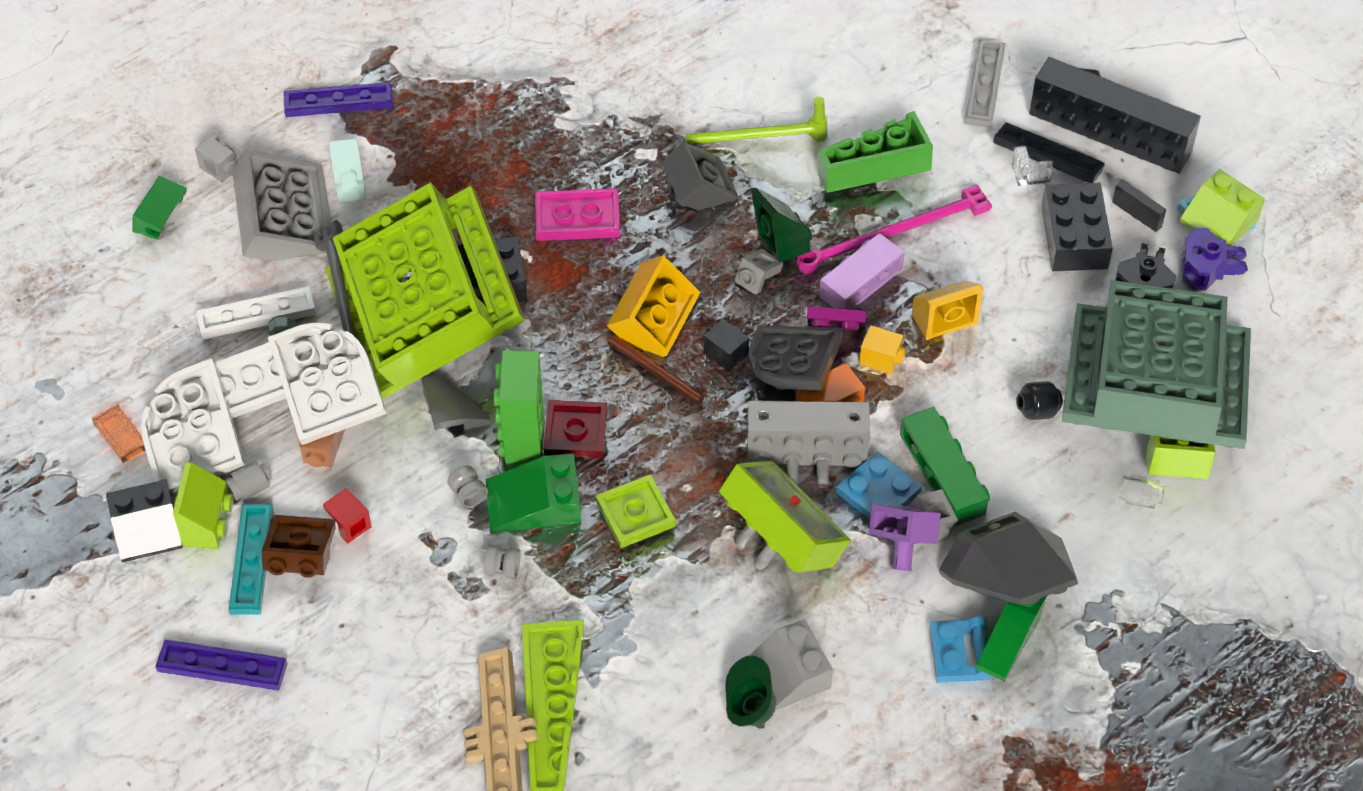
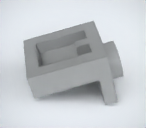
[735,249,783,294]

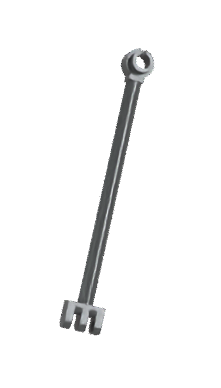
[313,220,357,339]

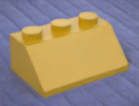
[607,255,701,357]

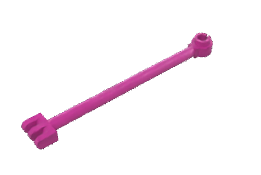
[796,185,992,274]

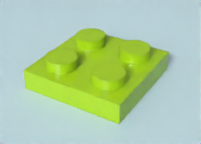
[595,474,676,549]

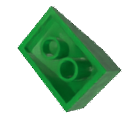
[485,453,581,533]

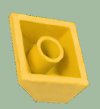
[912,281,984,340]

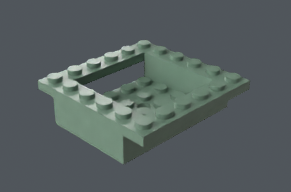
[1062,280,1251,449]

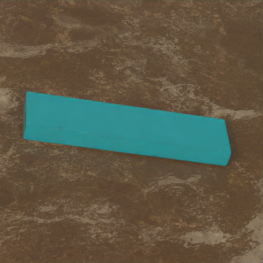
[229,504,274,615]

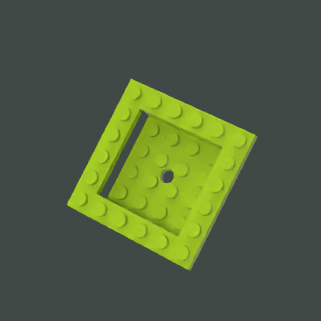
[325,182,525,399]

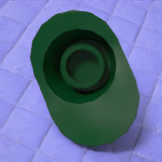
[725,656,777,729]

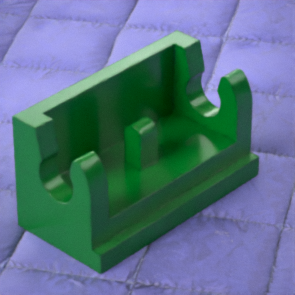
[132,176,187,239]

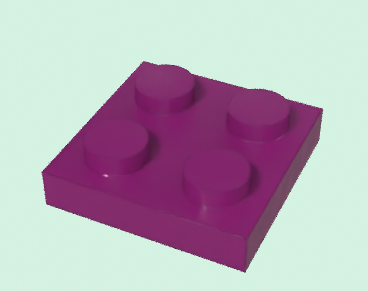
[807,306,866,331]

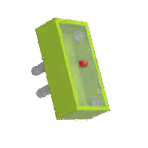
[719,461,852,573]

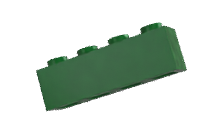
[900,407,990,527]

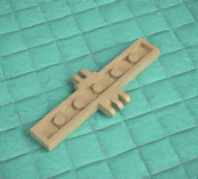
[464,647,538,791]

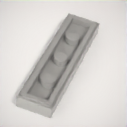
[965,40,1006,128]

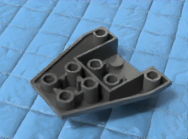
[939,511,1078,605]

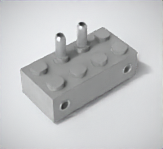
[747,401,870,488]

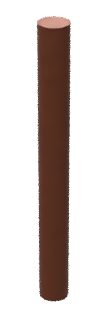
[608,335,704,405]

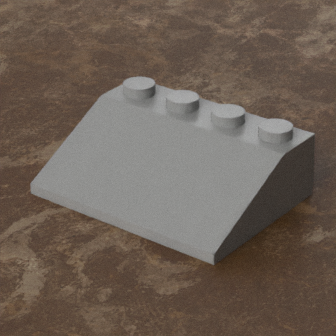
[233,150,331,261]

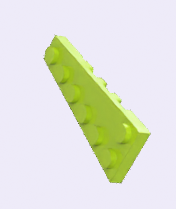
[522,619,584,791]

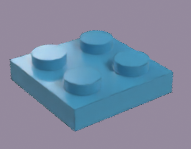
[836,451,922,520]

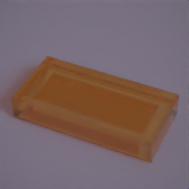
[92,404,146,463]

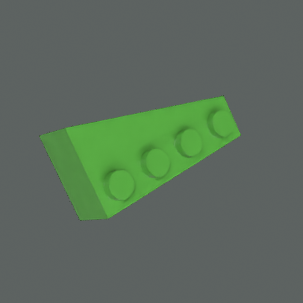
[818,111,933,193]

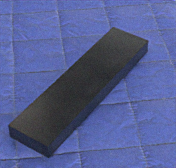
[993,122,1105,183]

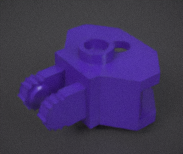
[1181,228,1248,290]

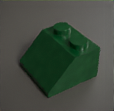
[751,188,812,262]

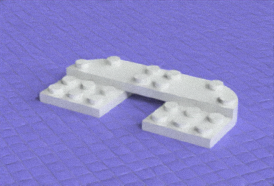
[141,323,387,494]

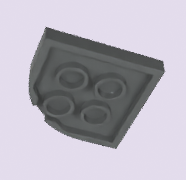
[749,325,843,391]

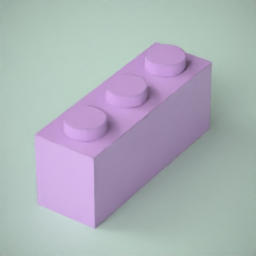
[819,233,905,310]

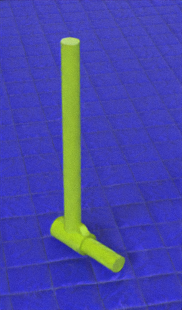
[686,97,828,145]

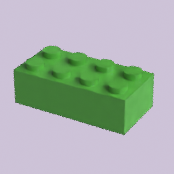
[494,350,545,469]

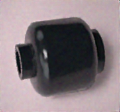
[1016,381,1063,420]

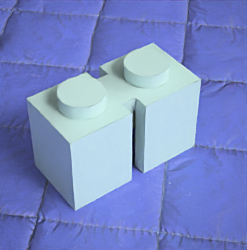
[329,138,366,203]

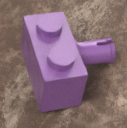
[869,504,941,571]

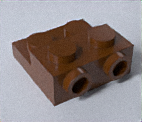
[261,515,336,578]

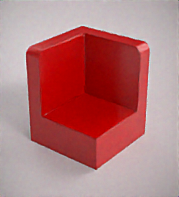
[323,488,372,544]

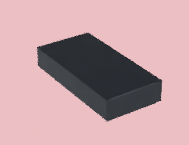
[1112,180,1166,232]

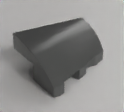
[421,376,491,430]

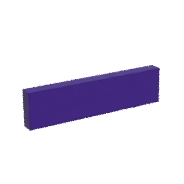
[284,82,393,117]
[155,639,288,691]

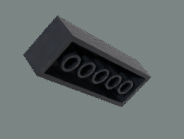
[1029,56,1201,174]

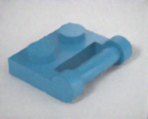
[930,616,993,683]

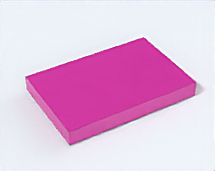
[535,188,620,241]

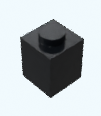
[703,319,749,372]

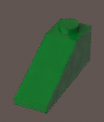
[976,596,1047,682]

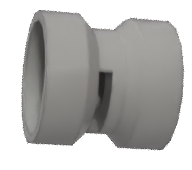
[447,465,488,508]
[484,544,521,579]

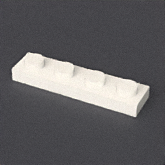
[196,286,316,340]

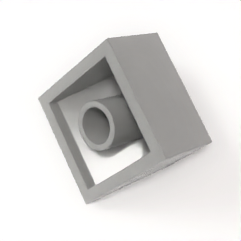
[749,619,833,711]

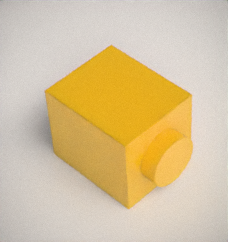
[859,325,906,374]

